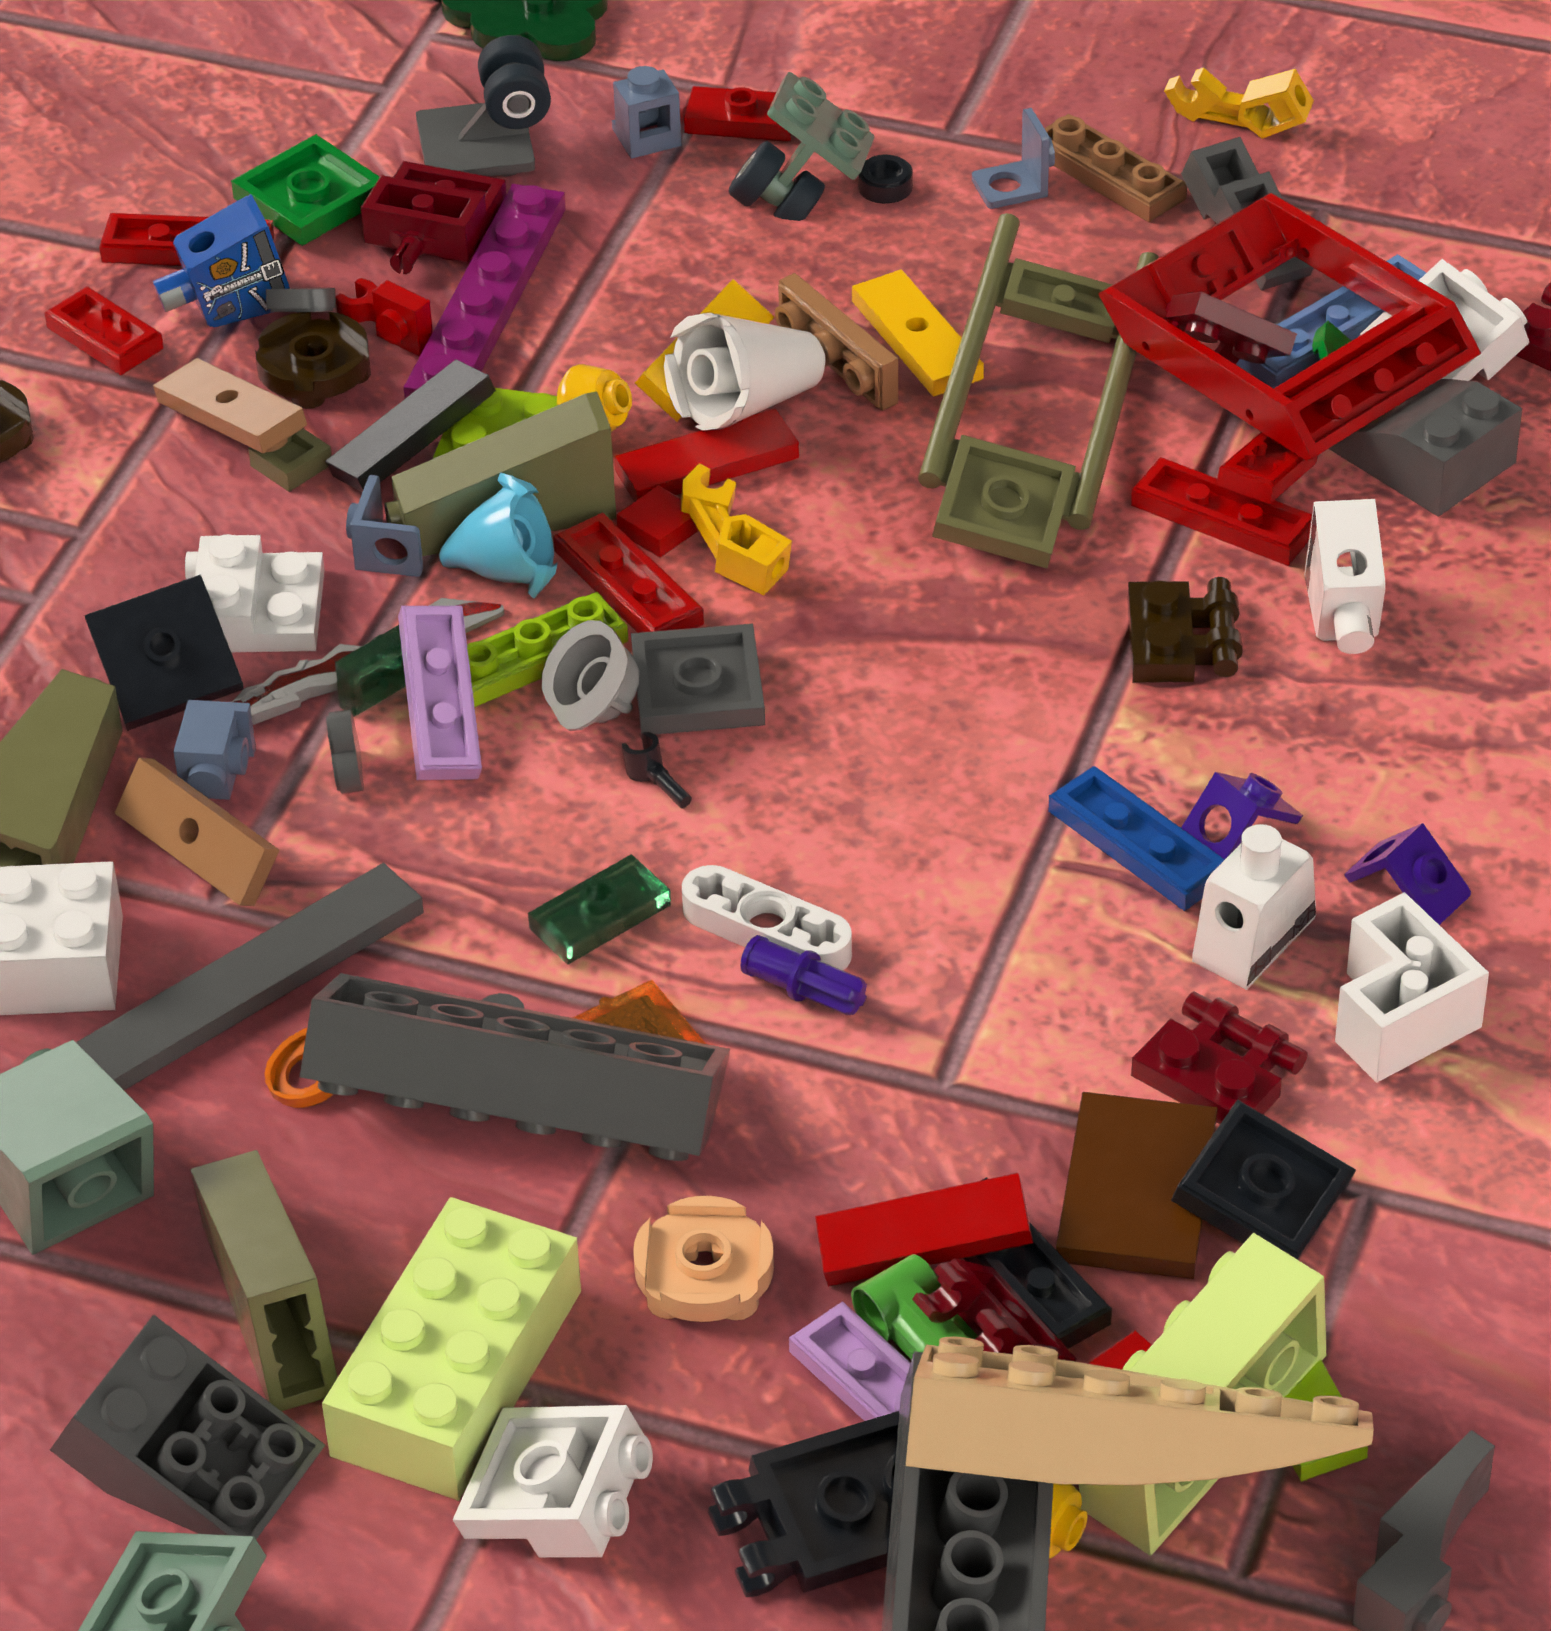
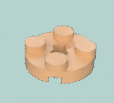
[634,1196,774,1322]

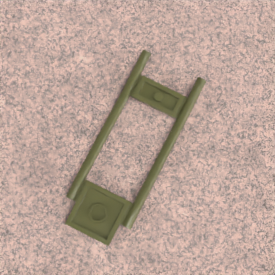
[918,213,1159,569]

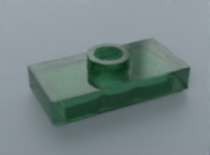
[335,605,433,717]
[528,854,671,965]

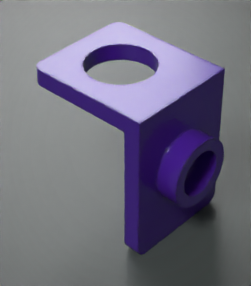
[1181,772,1303,859]
[1344,823,1471,925]

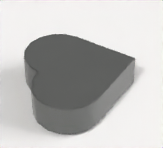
[266,287,336,312]
[326,709,364,794]

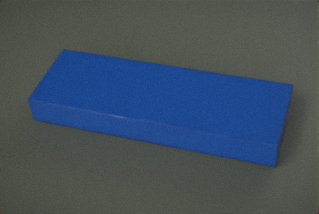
[1048,766,1225,911]

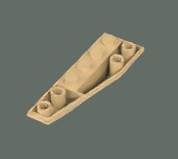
[906,1337,1374,1485]

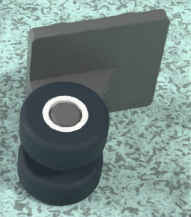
[416,35,551,176]

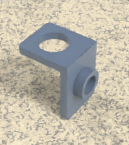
[972,108,1055,209]
[346,475,423,577]

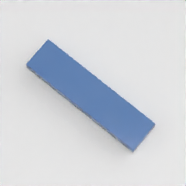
[1236,254,1426,388]

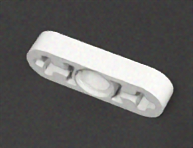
[682,865,852,970]

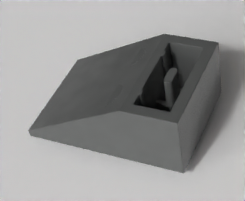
[50,1315,325,1539]

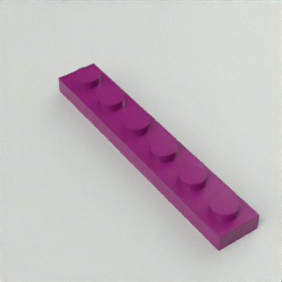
[403,184,566,399]

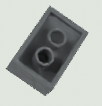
[1329,379,1522,517]

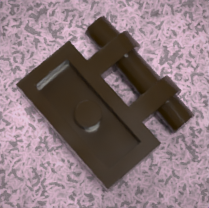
[1127,577,1243,683]

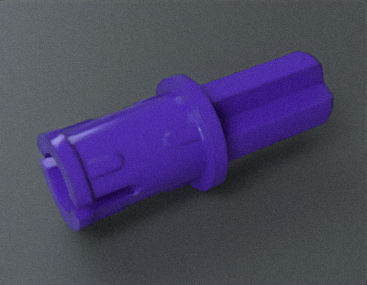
[740,935,867,1015]

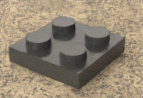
[631,623,765,734]

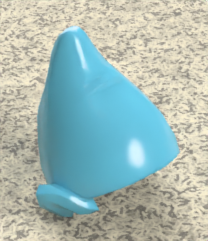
[439,472,558,598]

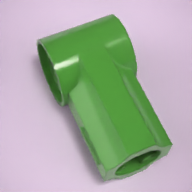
[851,1254,978,1360]

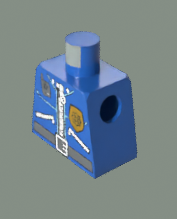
[152,194,290,328]

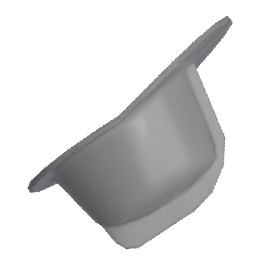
[542,620,640,731]

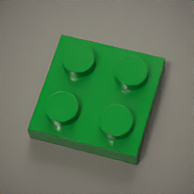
[231,134,380,246]

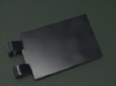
[708,1411,899,1597]

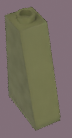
[384,391,616,556]
[0,669,123,867]
[190,1150,337,1411]

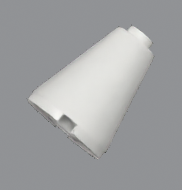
[664,313,826,431]

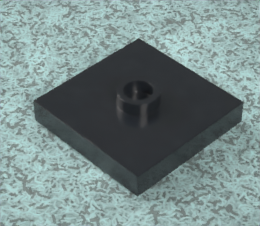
[84,574,244,731]
[1171,1100,1356,1260]

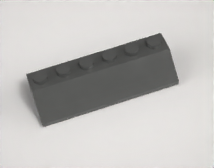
[300,973,730,1161]
[882,1351,1053,1631]

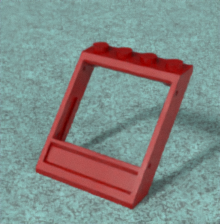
[1098,193,1482,461]

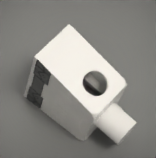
[1304,499,1385,654]
[1192,824,1316,990]

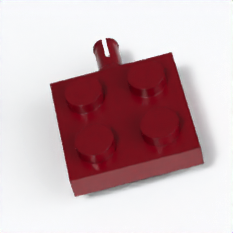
[361,161,507,274]

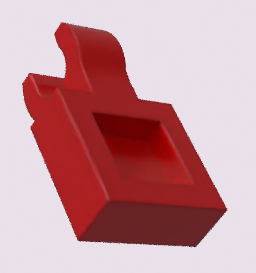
[335,278,433,357]

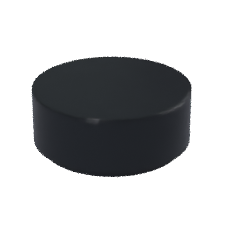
[858,155,913,204]

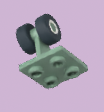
[728,72,875,221]

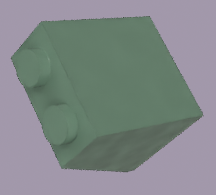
[0,1040,154,1255]

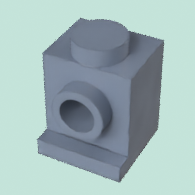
[612,66,682,159]
[173,700,256,800]

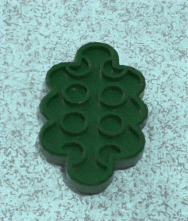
[436,0,608,61]

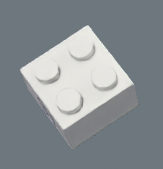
[0,862,123,1015]

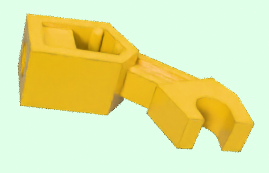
[1164,67,1314,139]
[681,463,792,596]

